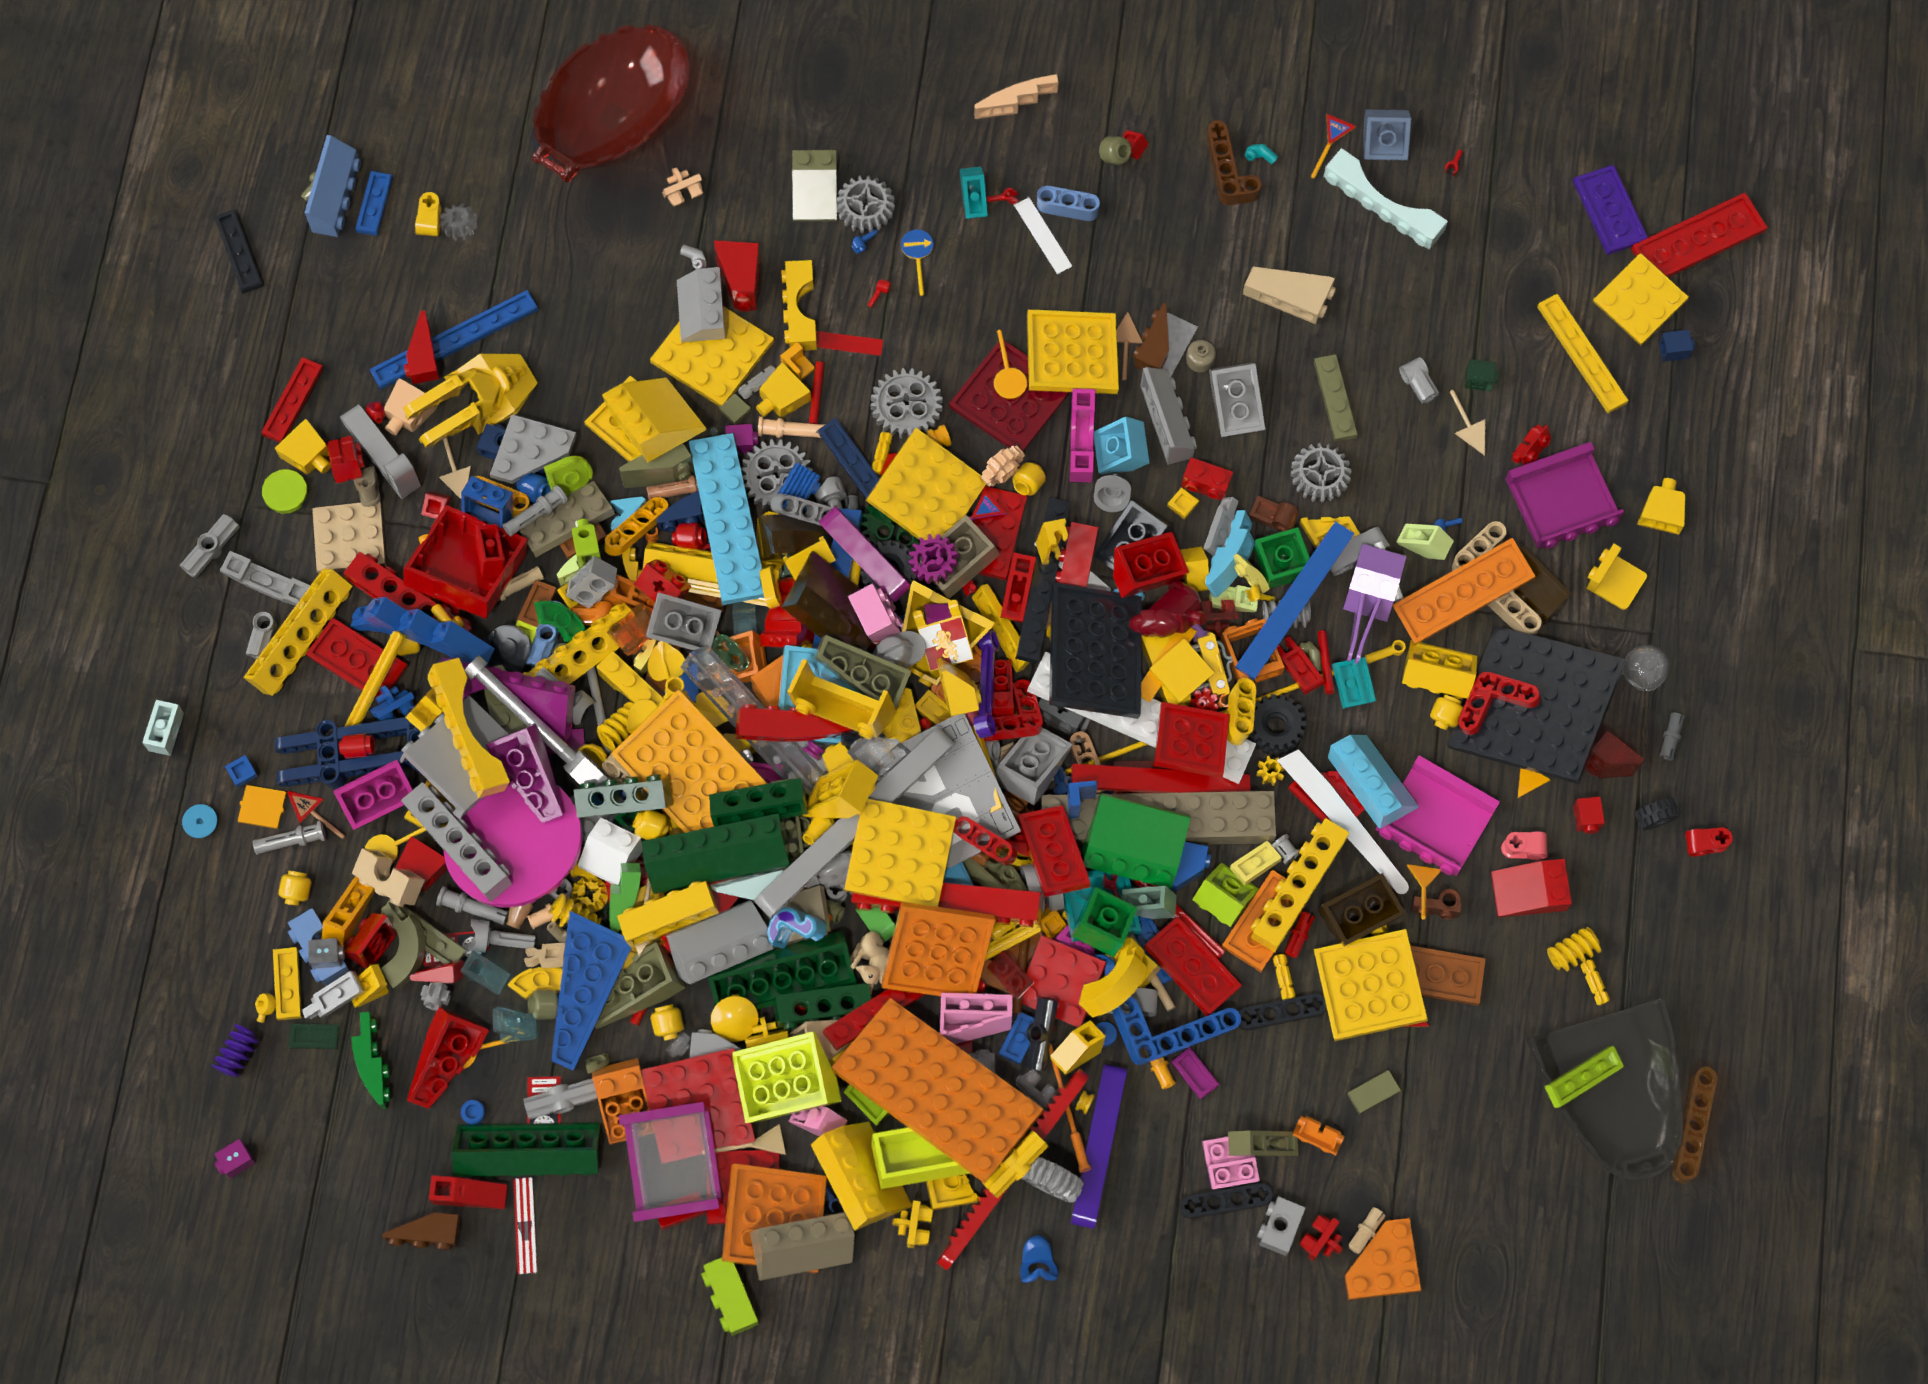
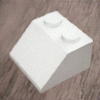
[578,818,643,885]

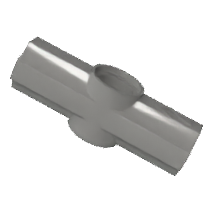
[180,514,240,578]
[523,1079,598,1120]

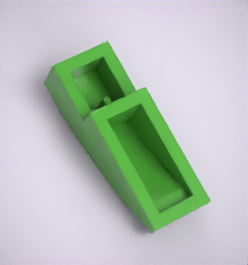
[609,863,641,933]

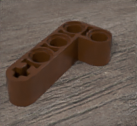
[1207,120,1261,206]

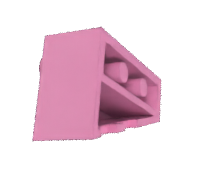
[940,993,1012,1044]

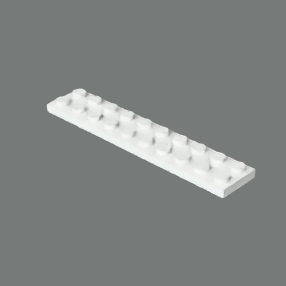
[1027,652,1256,784]

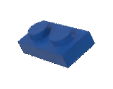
[999,1012,1034,1065]

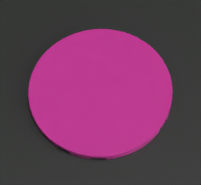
[444,784,583,908]

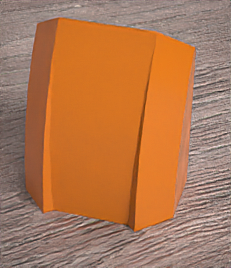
[708,630,767,686]

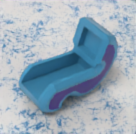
[767,907,826,948]

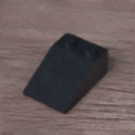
[1094,500,1174,570]

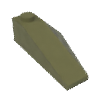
[595,941,686,1029]

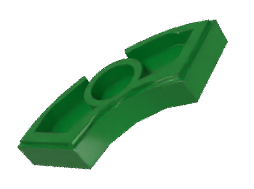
[534,601,586,642]

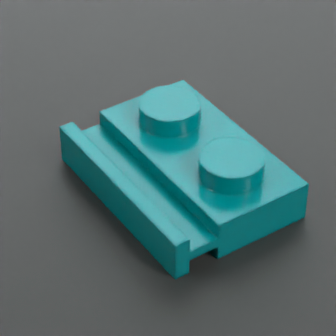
[1332,657,1376,709]

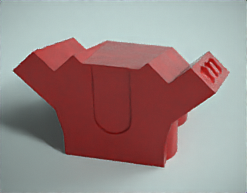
[760,577,815,647]

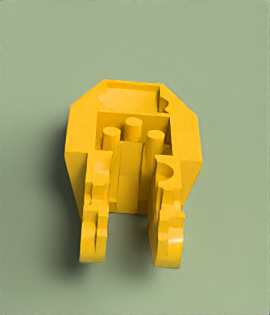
[403,354,537,448]

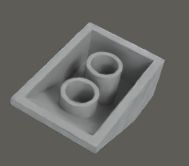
[1209,362,1265,437]
[645,593,722,654]
[996,724,1073,805]

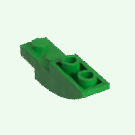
[351,1012,391,1109]

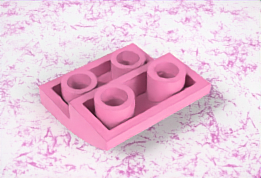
[1202,1136,1259,1189]

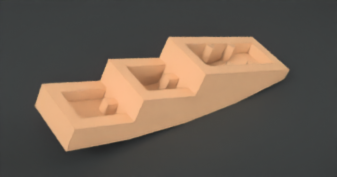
[974,74,1058,119]

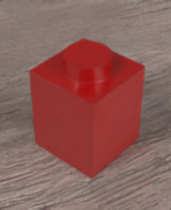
[1573,797,1605,834]

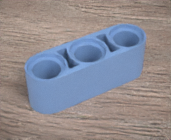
[1037,186,1100,221]

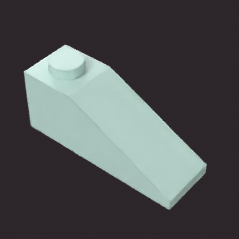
[710,869,784,900]

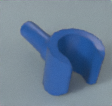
[852,229,878,254]
[1433,518,1463,532]

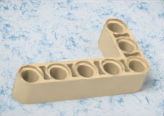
[1452,521,1541,635]

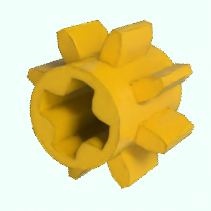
[1256,756,1285,786]

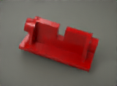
[1512,425,1551,465]

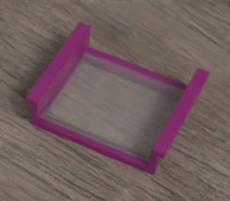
[619,1102,723,1222]

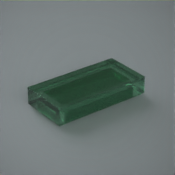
[289,1024,339,1050]

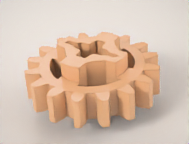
[981,445,1025,487]

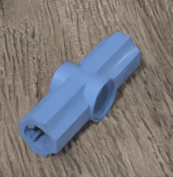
[526,601,568,668]

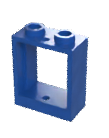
[461,476,513,528]

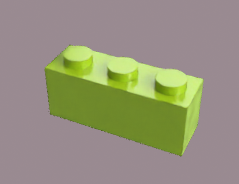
[701,1258,759,1336]

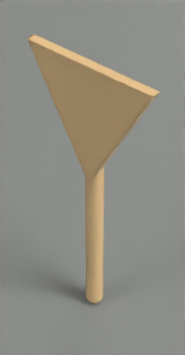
[702,1124,786,1155]

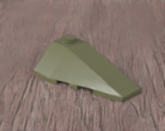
[962,849,1027,891]

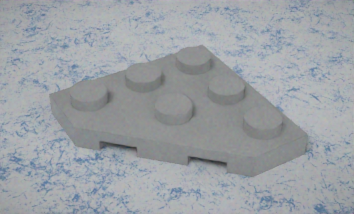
[490,415,576,484]

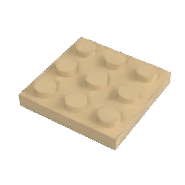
[312,501,386,574]

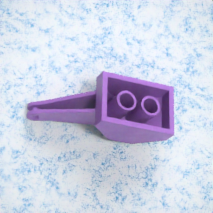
[1343,543,1406,664]

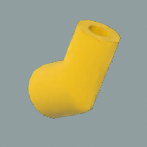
[431,604,464,627]

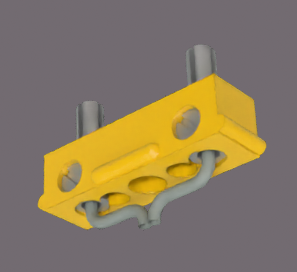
[1191,632,1233,695]

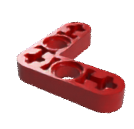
[1458,672,1541,735]
[984,680,1043,741]

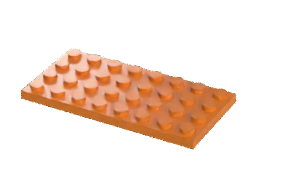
[831,998,1043,1183]

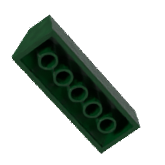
[642,814,790,894]
[708,931,856,1010]
[451,1123,601,1177]

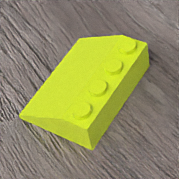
[733,1032,841,1123]

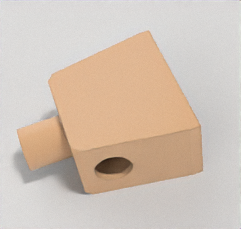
[384,378,437,436]

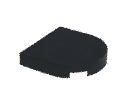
[486,624,532,673]

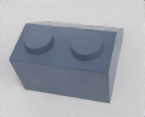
[1363,109,1411,160]

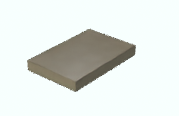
[762,885,831,949]

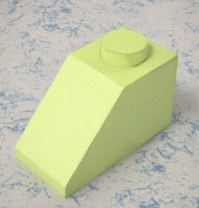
[1397,524,1454,560]

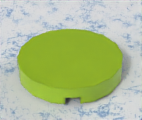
[262,469,308,514]

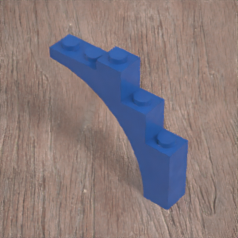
[350,597,495,667]

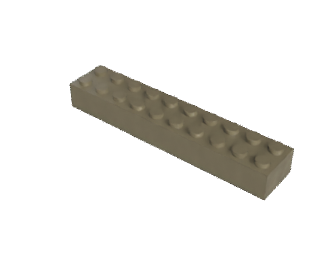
[1041,791,1276,847]

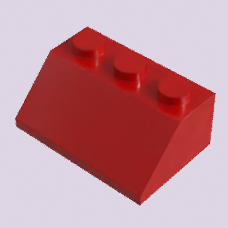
[1113,532,1189,598]

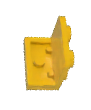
[1586,544,1647,610]

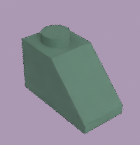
[1122,886,1177,919]

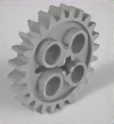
[871,368,943,438]
[741,439,813,511]

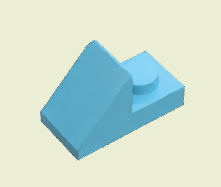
[611,497,646,540]

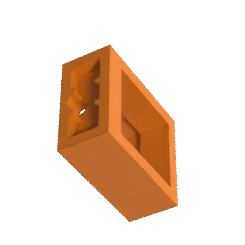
[1220,619,1285,684]

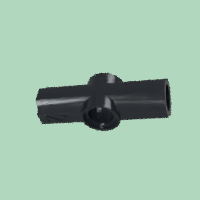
[1025,996,1058,1071]

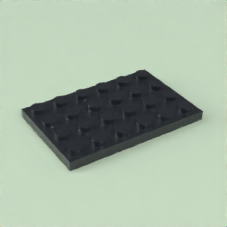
[1049,582,1142,719]

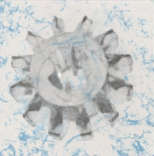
[440,203,478,241]

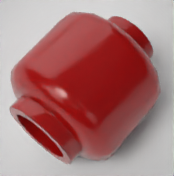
[672,522,707,550]

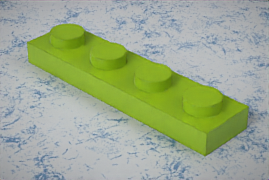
[1544,1045,1624,1108]

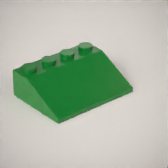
[1080,793,1191,889]

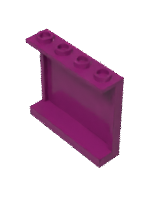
[1506,442,1624,549]

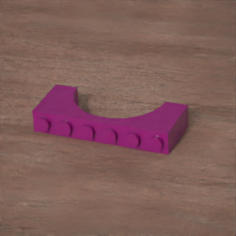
[438,658,575,743]

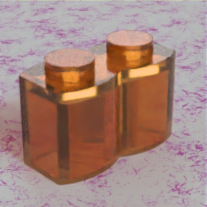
[607,603,652,656]

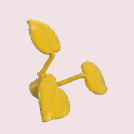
[627,641,732,734]

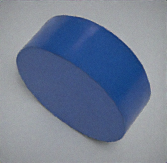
[1096,1022,1117,1047]
[461,1100,486,1125]

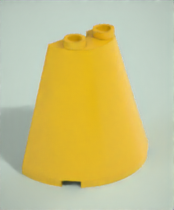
[902,580,995,687]

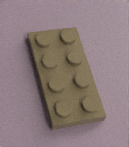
[519,481,615,557]

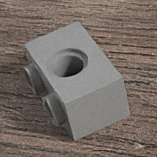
[1257,1197,1305,1256]

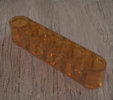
[1672,1067,1717,1184]

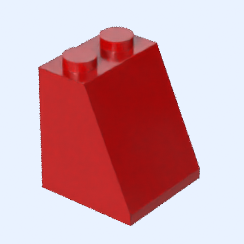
[714,241,761,312]

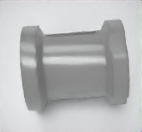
[1272,834,1300,865]
[826,883,847,903]

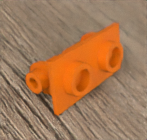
[1292,1115,1345,1155]

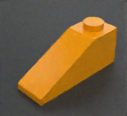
[322,876,375,947]

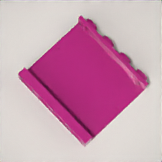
[1375,756,1500,876]

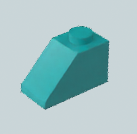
[960,167,988,219]

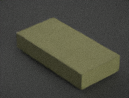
[1347,1070,1401,1114]

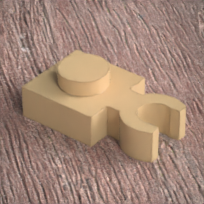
[524,943,565,968]

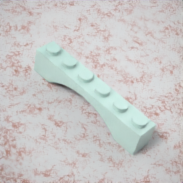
[1324,148,1448,249]

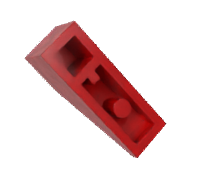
[404,310,440,384]
[1000,553,1036,623]

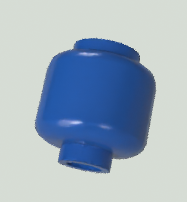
[516,472,551,504]

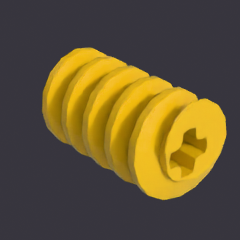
[597,702,634,751]
[548,894,601,927]
[1547,927,1601,972]

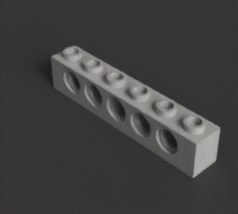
[401,782,512,902]

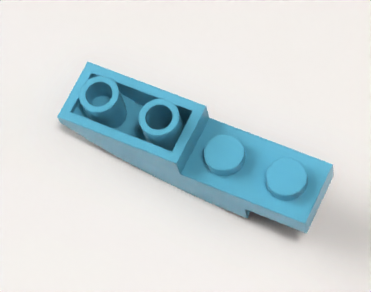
[1205,510,1255,597]

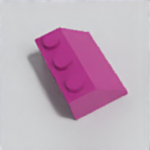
[333,760,412,830]

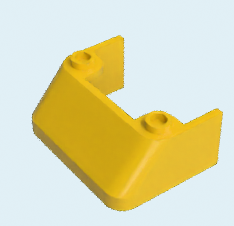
[787,659,896,740]

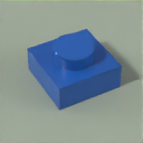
[225,755,258,788]

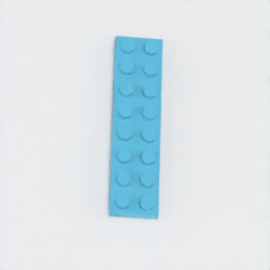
[689,433,764,605]

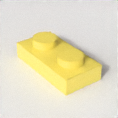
[1230,841,1282,886]

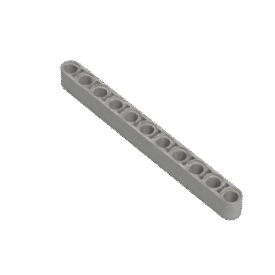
[754,727,955,918]

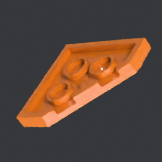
[1345,1218,1421,1300]

